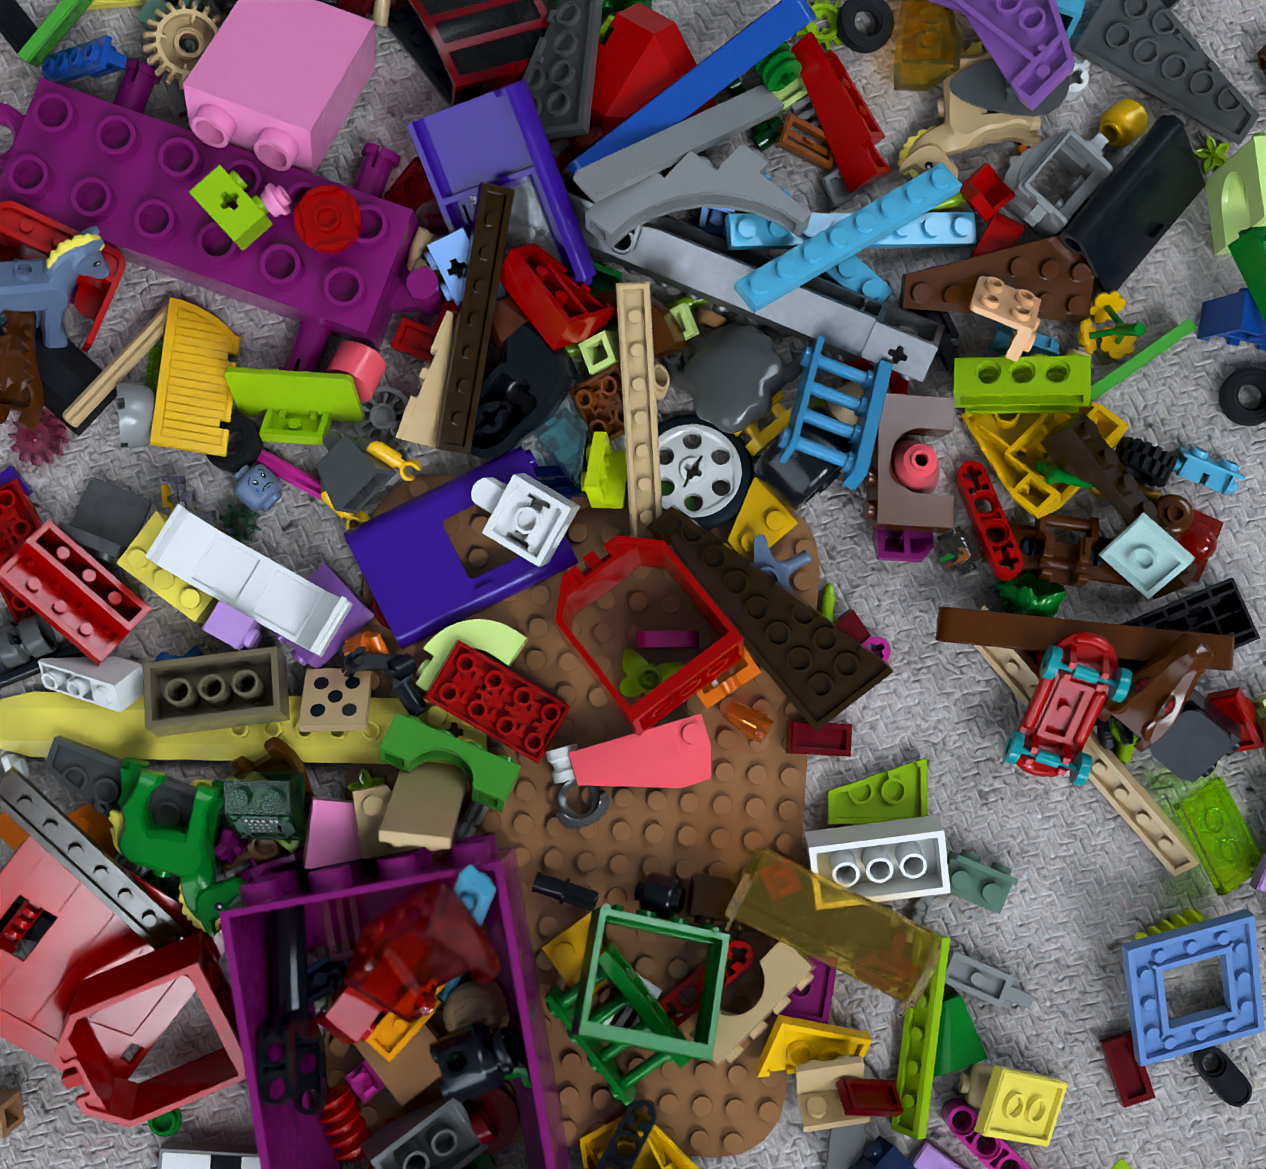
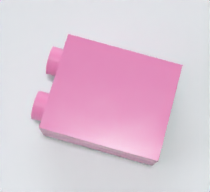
[183,0,375,174]

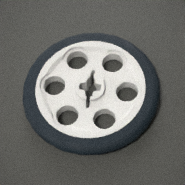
[658,414,754,530]

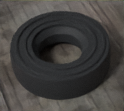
[836,0,894,54]
[1219,367,1266,426]
[206,414,263,473]

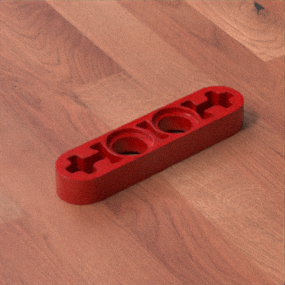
[955,461,1024,581]
[658,938,754,1027]

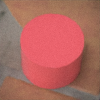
[325,341,387,402]

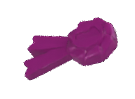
[235,846,304,883]

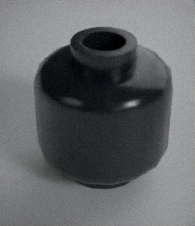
[634,872,686,920]

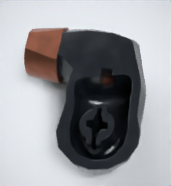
[470,296,579,460]

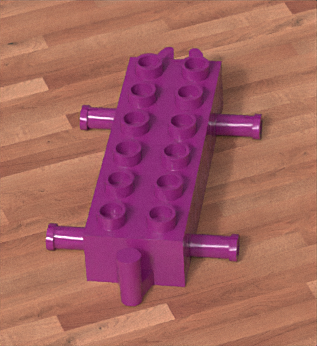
[0,58,445,372]

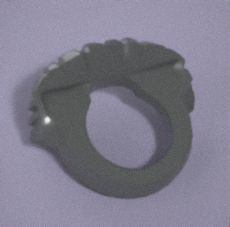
[556,779,610,829]

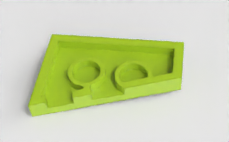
[827,758,928,824]

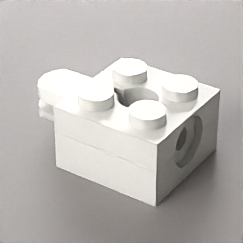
[471,473,580,567]

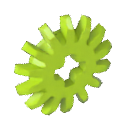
[796,0,842,51]

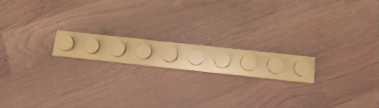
[974,605,1203,877]

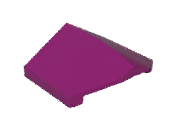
[872,529,934,562]

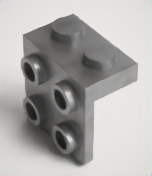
[57,479,151,563]

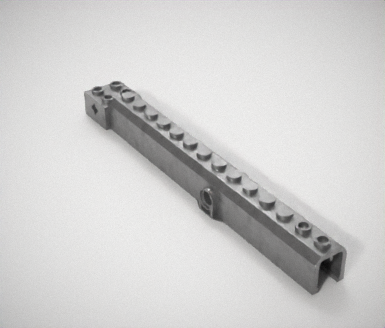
[509,172,945,382]

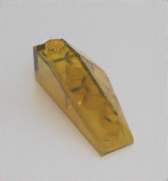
[894,0,962,91]

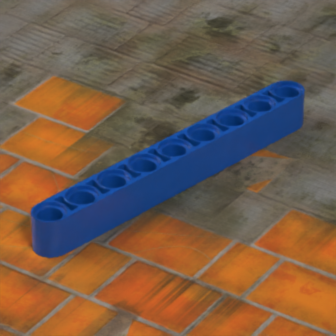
[566,0,817,194]

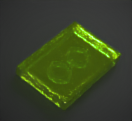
[1173,776,1262,896]

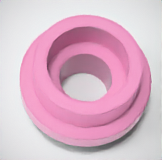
[260,183,292,217]

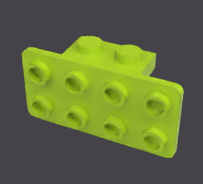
[224,367,364,446]

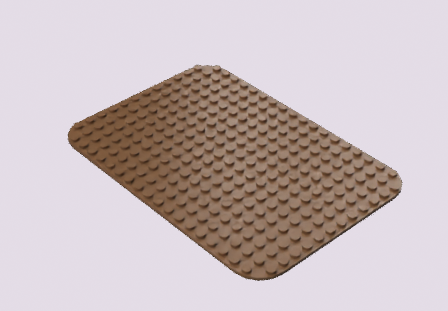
[325,475,820,1157]

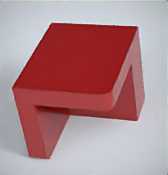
[959,163,1015,221]

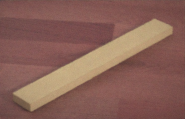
[616,282,663,540]

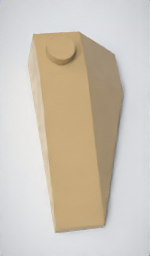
[396,310,458,448]

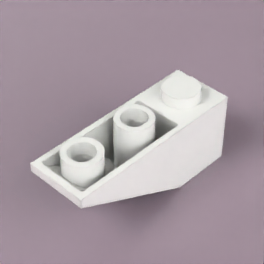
[38,656,144,712]

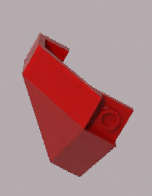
[586,2,717,141]

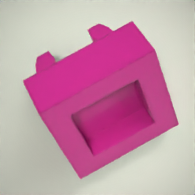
[343,1059,386,1104]

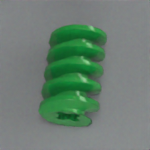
[745,22,802,92]

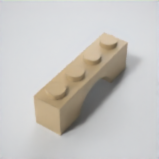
[689,937,817,1065]

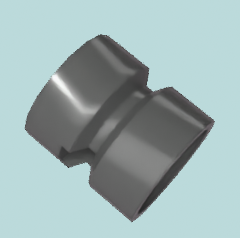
[0,613,57,668]

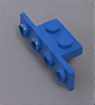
[41,35,127,84]

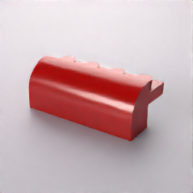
[0,519,151,665]

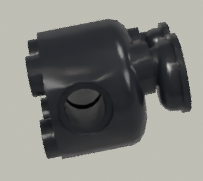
[429,1021,528,1103]

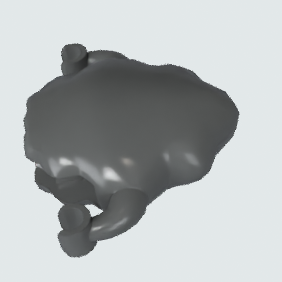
[663,324,810,434]

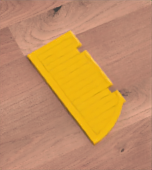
[149,297,241,457]

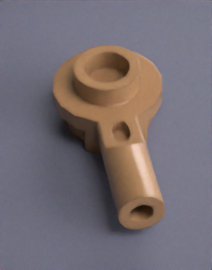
[223,833,282,871]

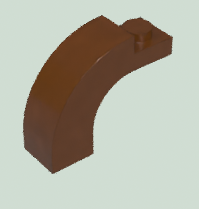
[594,290,687,359]

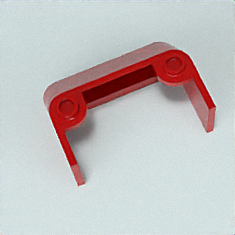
[0,201,126,353]

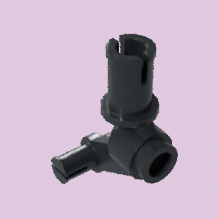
[341,646,429,717]

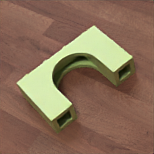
[1205,131,1266,256]

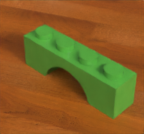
[379,713,521,813]

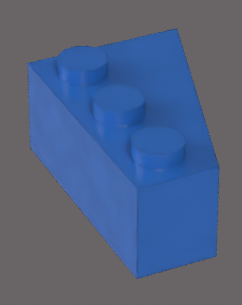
[1197,288,1266,351]

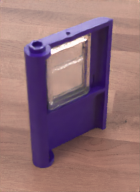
[406,79,597,305]

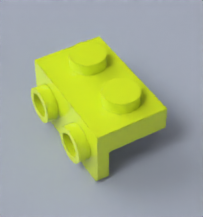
[581,431,627,509]

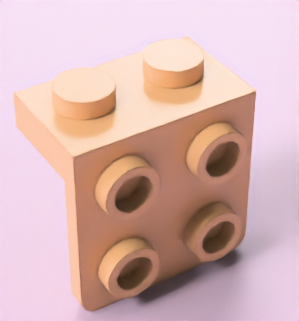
[969,276,1041,362]

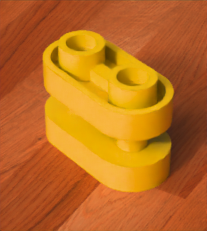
[733,390,793,457]

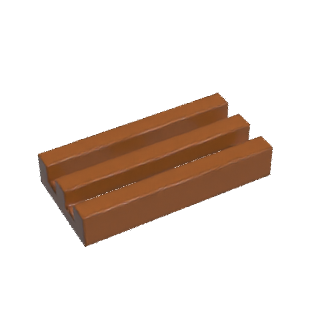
[774,112,835,172]

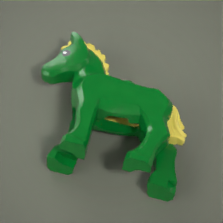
[108,758,244,937]

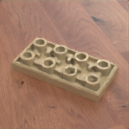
[379,762,468,851]

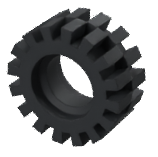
[1115,437,1177,487]

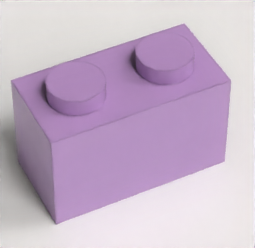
[202,600,266,651]

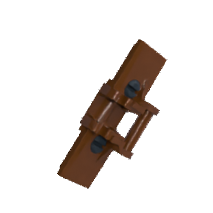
[981,513,1134,587]

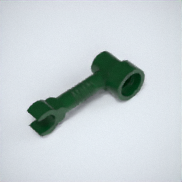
[726,78,789,153]

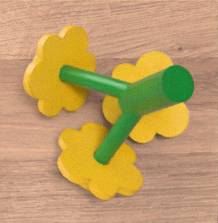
[1077,290,1145,360]

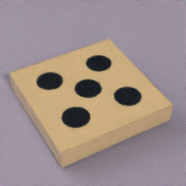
[298,668,373,732]

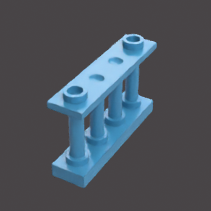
[778,336,893,490]

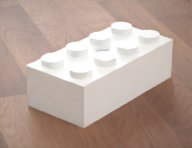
[805,815,950,910]

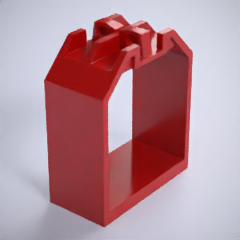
[555,535,745,737]
[52,931,246,1128]

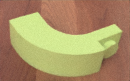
[578,303,700,374]
[416,619,529,691]

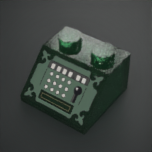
[224,771,306,840]

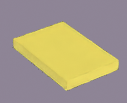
[974,1065,1068,1147]

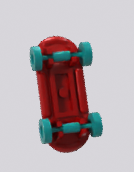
[1003,631,1132,787]

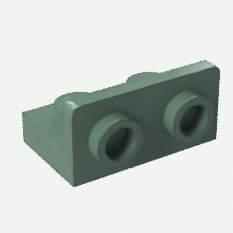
[947,849,1019,914]

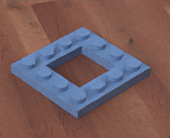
[1121,909,1265,1067]

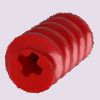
[313,1083,372,1162]

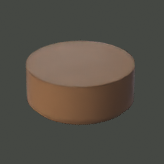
[694,308,728,331]

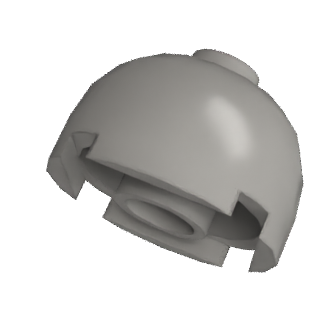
[116,382,156,449]

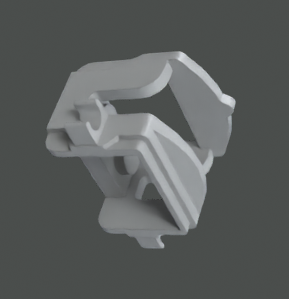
[1002,128,1113,238]

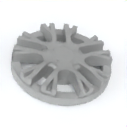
[353,386,409,445]

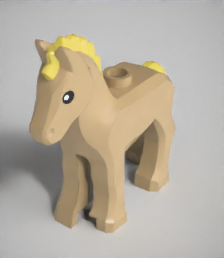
[898,41,1041,179]

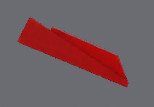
[791,32,892,193]

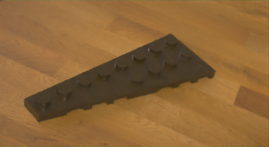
[647,505,893,731]

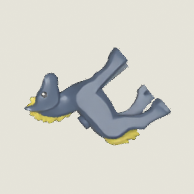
[0,226,110,348]

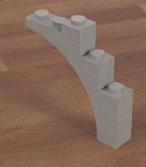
[585,143,811,249]

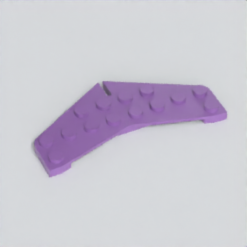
[927,0,1074,111]

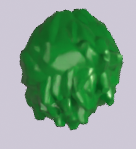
[996,572,1066,618]

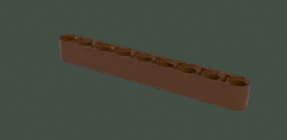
[935,607,1235,671]

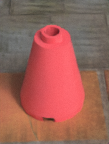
[891,439,940,494]

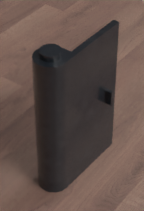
[1059,115,1205,294]

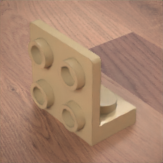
[795,1054,870,1132]

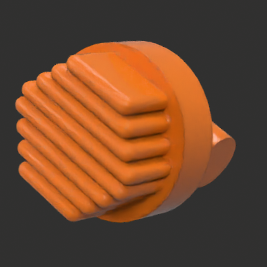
[343,631,390,658]

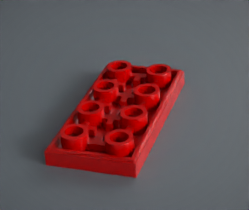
[0,478,43,624]
[423,640,571,764]

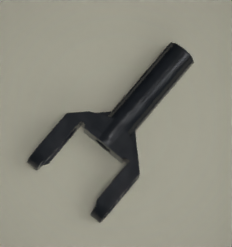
[257,904,327,1116]

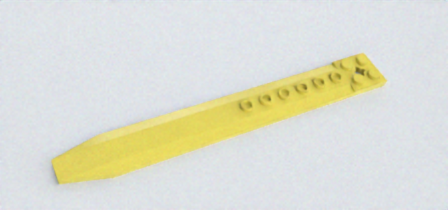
[0,691,488,765]

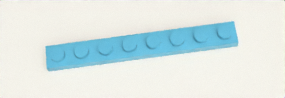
[734,162,962,313]
[725,212,977,250]

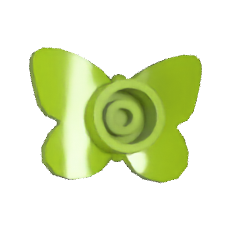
[619,648,684,697]

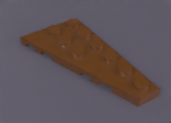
[899,234,1094,322]

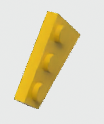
[755,1015,872,1077]

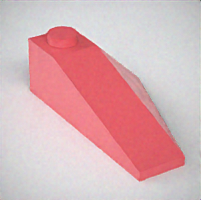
[567,713,711,788]

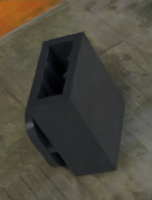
[1133,688,1241,783]

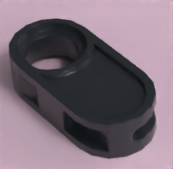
[1192,1046,1252,1107]

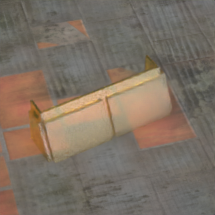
[724,847,942,1018]

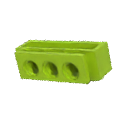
[953,353,1091,414]

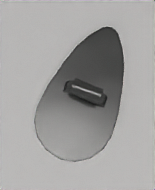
[949,59,1070,117]

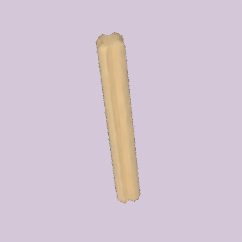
[62,302,169,427]

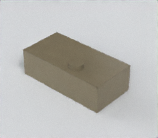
[143,646,290,737]

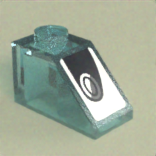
[535,408,589,489]

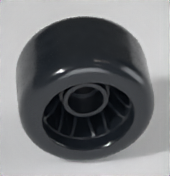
[753,405,852,511]

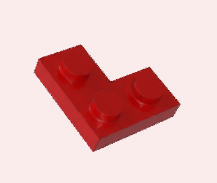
[391,299,459,363]

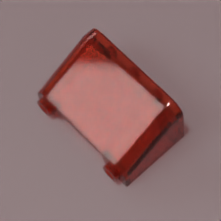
[343,879,501,1024]

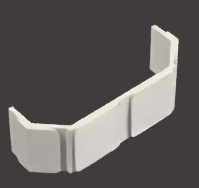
[145,504,353,657]

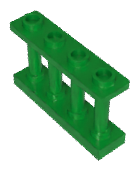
[544,942,691,1106]

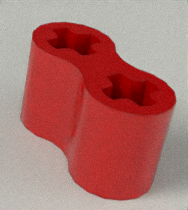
[970,212,1025,257]

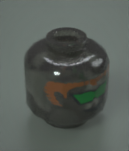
[933,526,983,577]

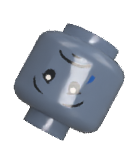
[233,464,283,512]

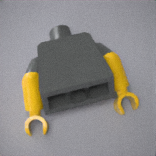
[317,431,422,530]

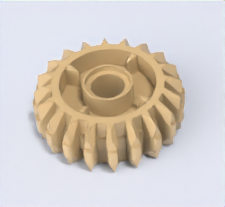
[142,0,221,91]

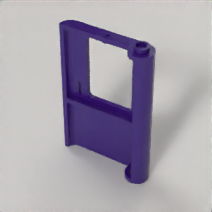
[344,446,579,649]

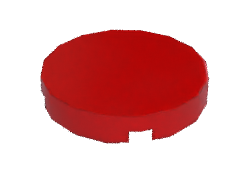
[294,185,362,254]

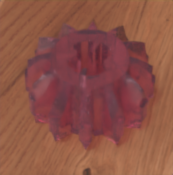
[8,411,69,467]

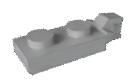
[945,949,1034,1009]

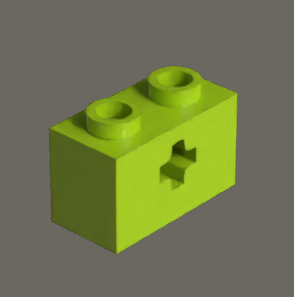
[189,165,273,251]

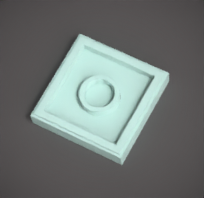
[1098,512,1195,599]

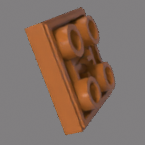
[570,362,624,442]

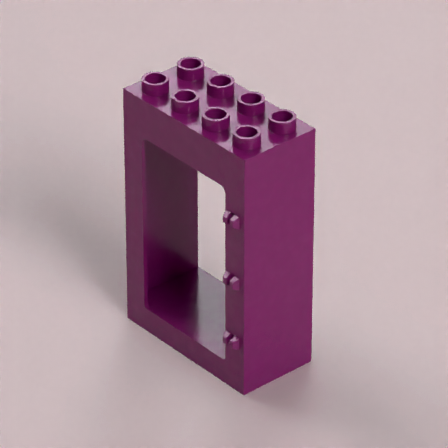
[219,833,571,1169]

